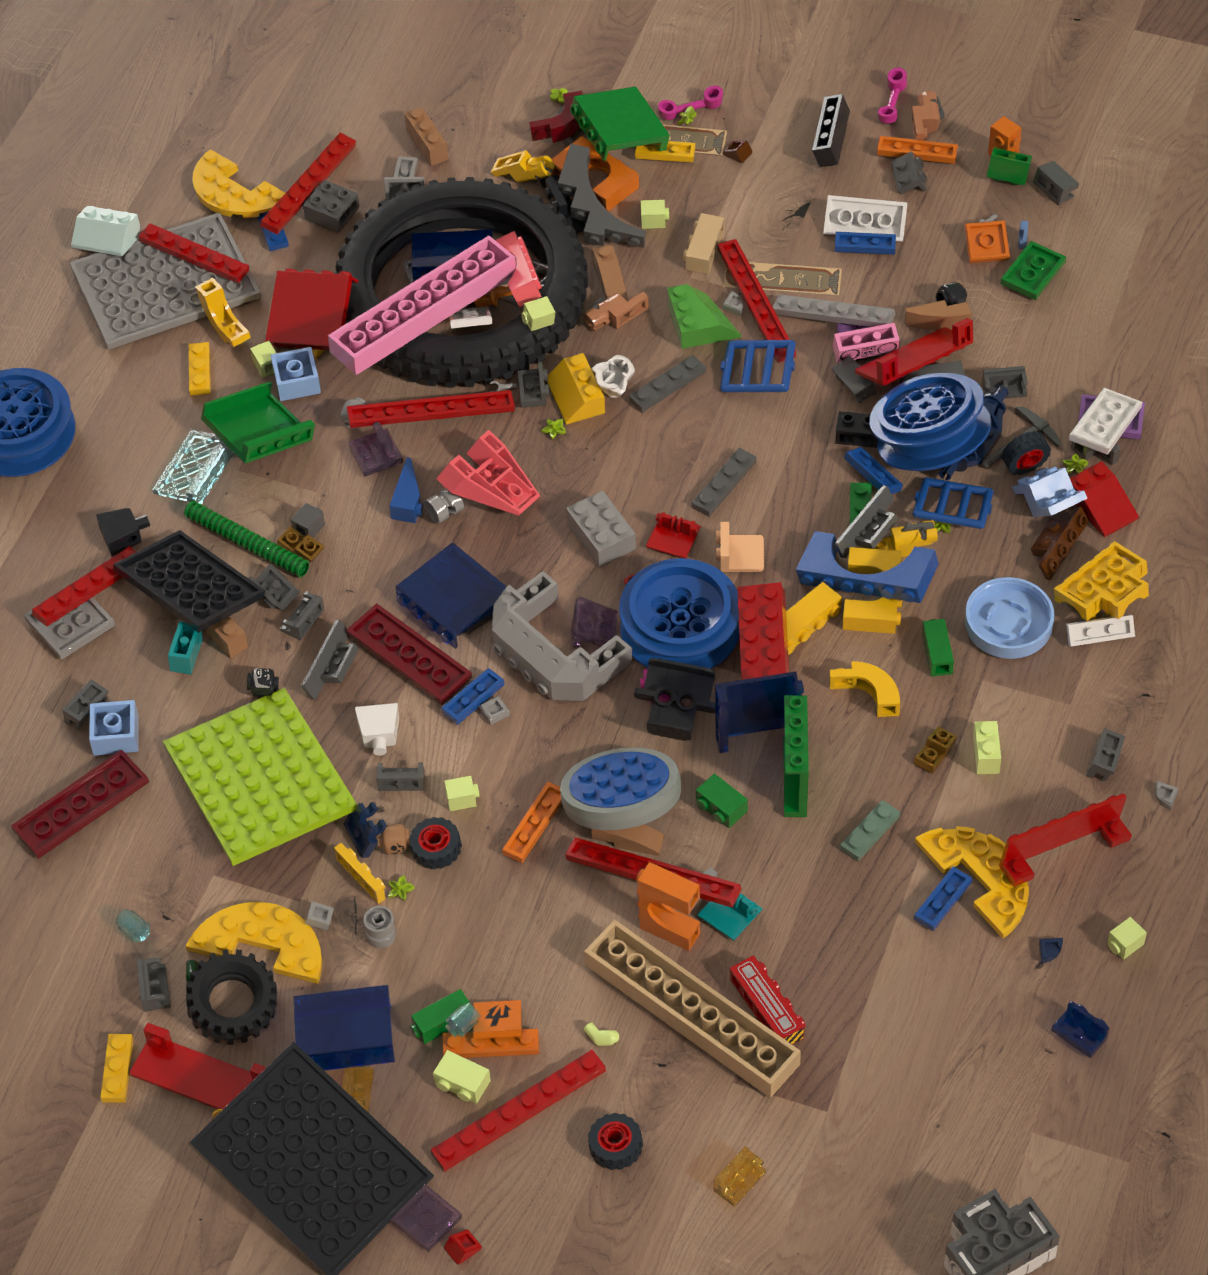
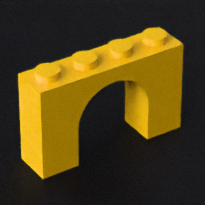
[843,547,904,634]

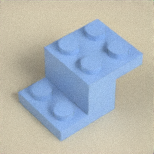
[1012,466,1087,517]

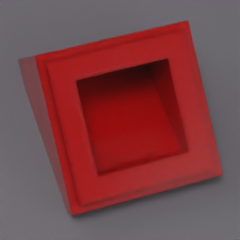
[444,1229,482,1265]

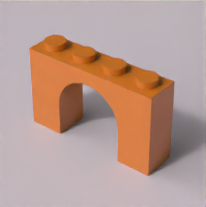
[551,136,639,212]
[636,862,700,951]

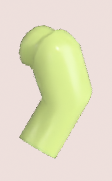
[584,1023,619,1046]

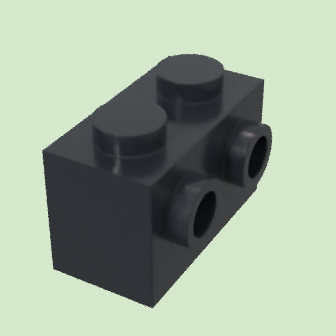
[835,411,878,448]

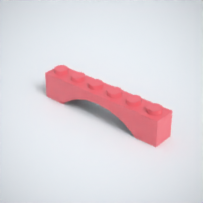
[495,231,542,308]

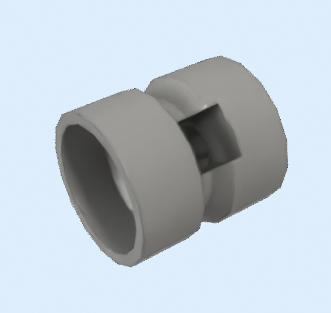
[424,488,464,524]
[363,906,396,948]

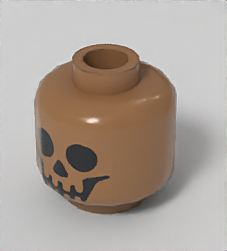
[377,824,410,855]

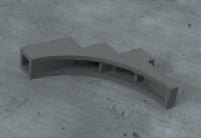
[558,144,646,248]

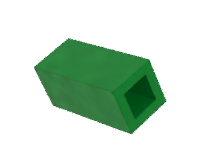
[922,619,954,677]
[410,989,474,1045]

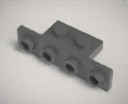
[835,485,898,559]
[301,620,359,700]

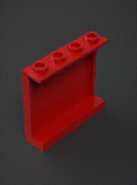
[265,268,359,351]

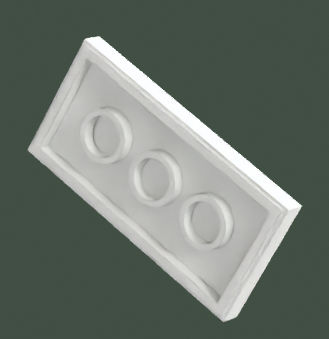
[449,306,492,328]
[1069,388,1142,455]

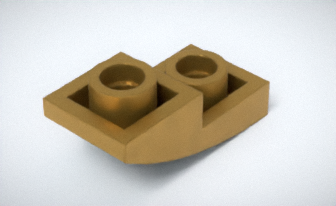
[277,526,325,562]
[913,726,957,774]

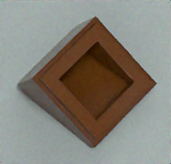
[723,140,752,163]

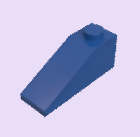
[389,457,424,523]

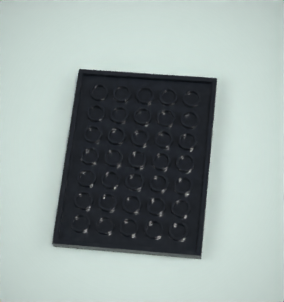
[189,1041,434,1275]

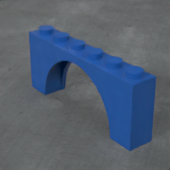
[796,531,939,603]

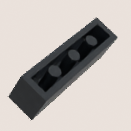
[812,94,850,167]

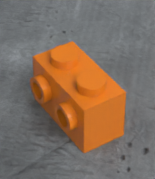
[988,116,1022,156]

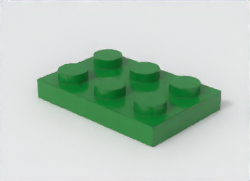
[1000,241,1066,300]

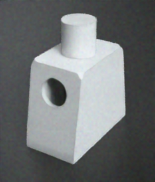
[355,703,399,756]

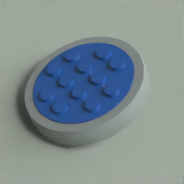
[560,748,681,830]

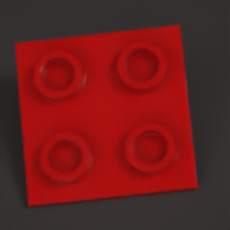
[646,512,701,559]

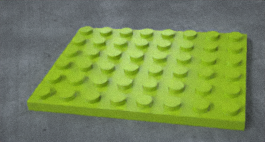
[163,688,357,866]

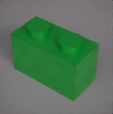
[986,147,1032,185]
[696,773,748,828]

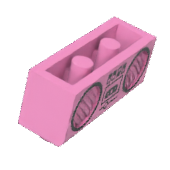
[832,323,900,363]

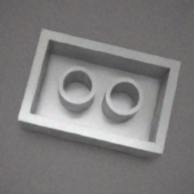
[566,491,636,567]

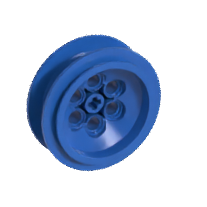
[0,368,76,477]
[869,373,991,471]
[619,558,740,669]

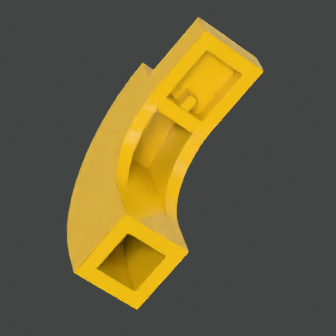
[195,278,251,347]
[829,661,900,717]

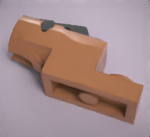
[911,91,945,141]
[583,292,649,331]

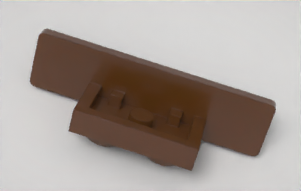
[1031,506,1089,580]

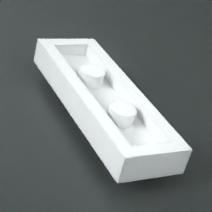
[1066,614,1135,646]

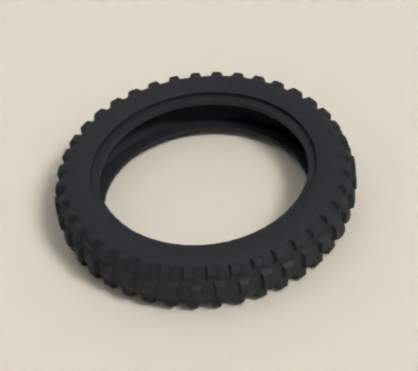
[334,177,588,388]

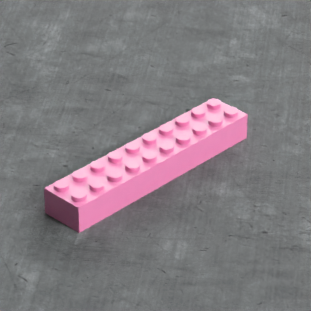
[328,236,516,375]

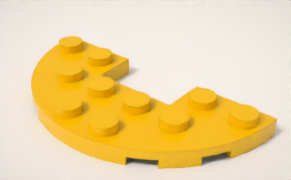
[192,149,285,218]
[915,826,1029,939]
[186,902,322,984]

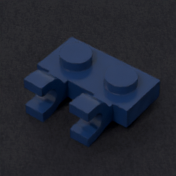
[343,802,387,858]

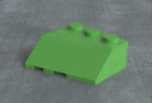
[667,284,741,349]

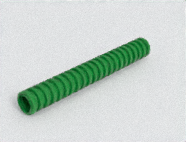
[184,500,309,578]

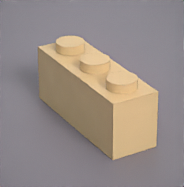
[683,213,724,274]

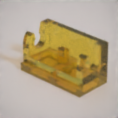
[342,1059,374,1113]
[713,1146,766,1207]

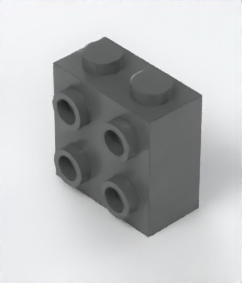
[303,180,360,233]

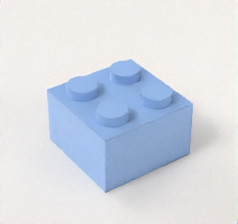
[271,347,321,401]
[89,700,139,756]

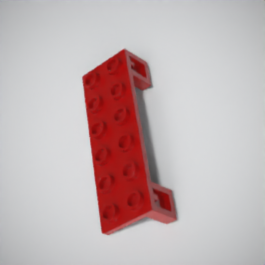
[855,318,973,386]
[999,793,1132,887]
[130,1022,266,1110]

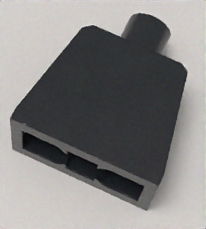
[96,508,150,557]

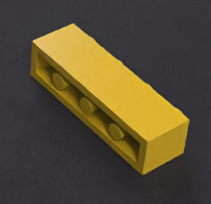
[786,582,842,655]

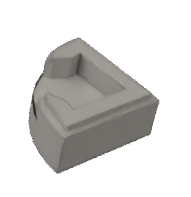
[723,291,743,316]
[1155,781,1179,810]

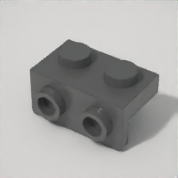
[891,151,928,194]
[518,361,549,408]
[249,564,300,611]

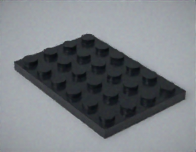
[113,530,265,633]

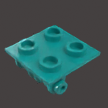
[697,893,763,941]

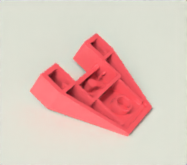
[436,430,540,516]

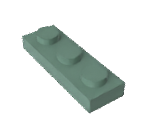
[840,800,900,862]

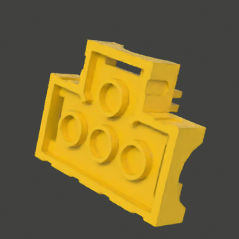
[1054,541,1149,621]

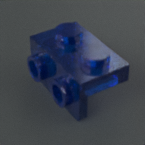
[1051,1001,1110,1058]

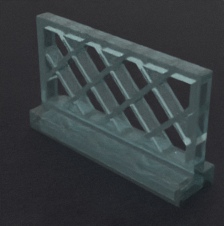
[152,429,234,504]

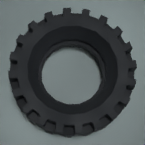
[186,949,277,1045]

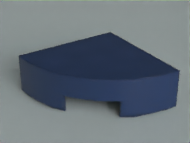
[1039,938,1063,963]

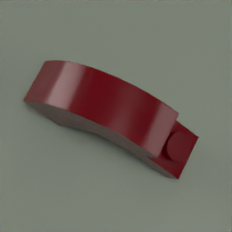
[529,90,583,143]

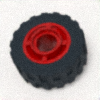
[1001,431,1051,475]
[409,817,462,869]
[588,1113,643,1170]

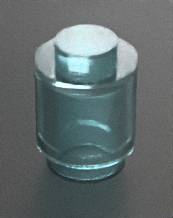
[116,909,150,942]
[445,1002,481,1038]

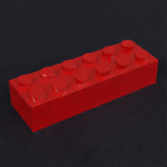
[737,582,790,719]

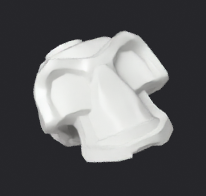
[592,355,635,398]

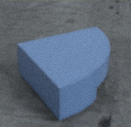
[1018,220,1028,249]

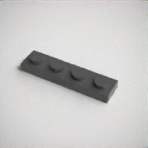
[629,355,706,413]
[692,448,757,517]

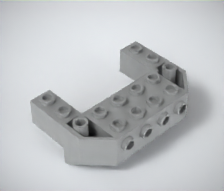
[492,571,632,701]

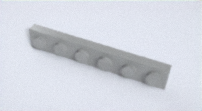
[773,294,895,327]

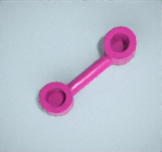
[878,67,907,124]
[658,85,723,120]

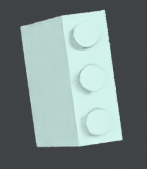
[71,206,142,256]

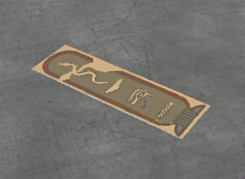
[635,125,727,155]
[723,262,842,295]

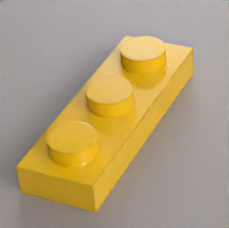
[635,141,695,162]
[189,342,211,396]
[334,843,385,904]
[101,1034,133,1103]

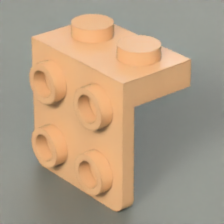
[716,522,764,572]

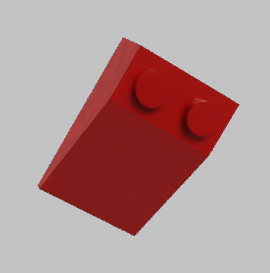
[1070,461,1139,538]

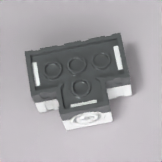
[944,1189,1060,1275]

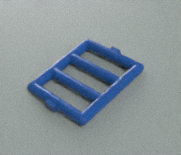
[720,340,796,392]
[913,477,993,529]

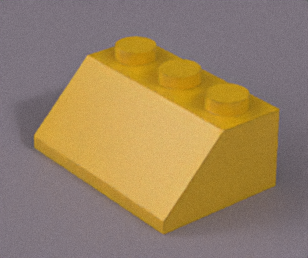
[546,353,605,425]

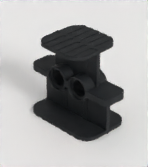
[634,658,717,741]

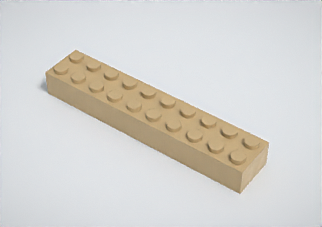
[584,919,801,1098]

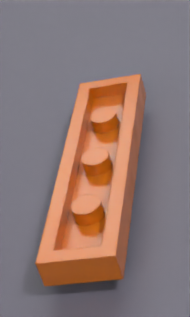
[877,136,958,164]
[502,781,562,864]
[443,1029,539,1058]

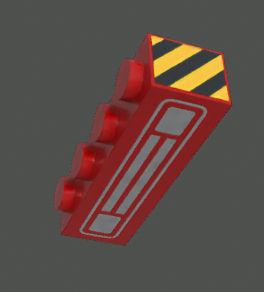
[729,955,806,1044]

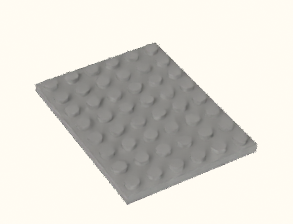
[70,212,261,350]

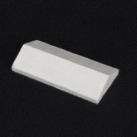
[823,195,907,242]

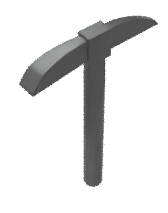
[981,407,1060,468]

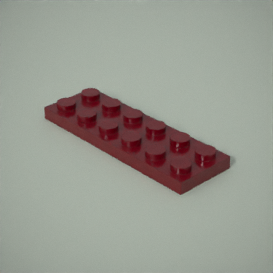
[346,603,472,705]
[11,750,149,859]

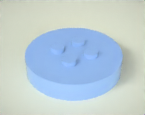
[965,577,1054,659]

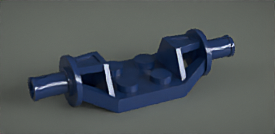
[938,385,1009,480]

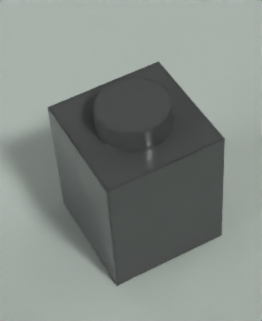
[291,503,325,538]

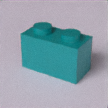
[168,621,203,675]

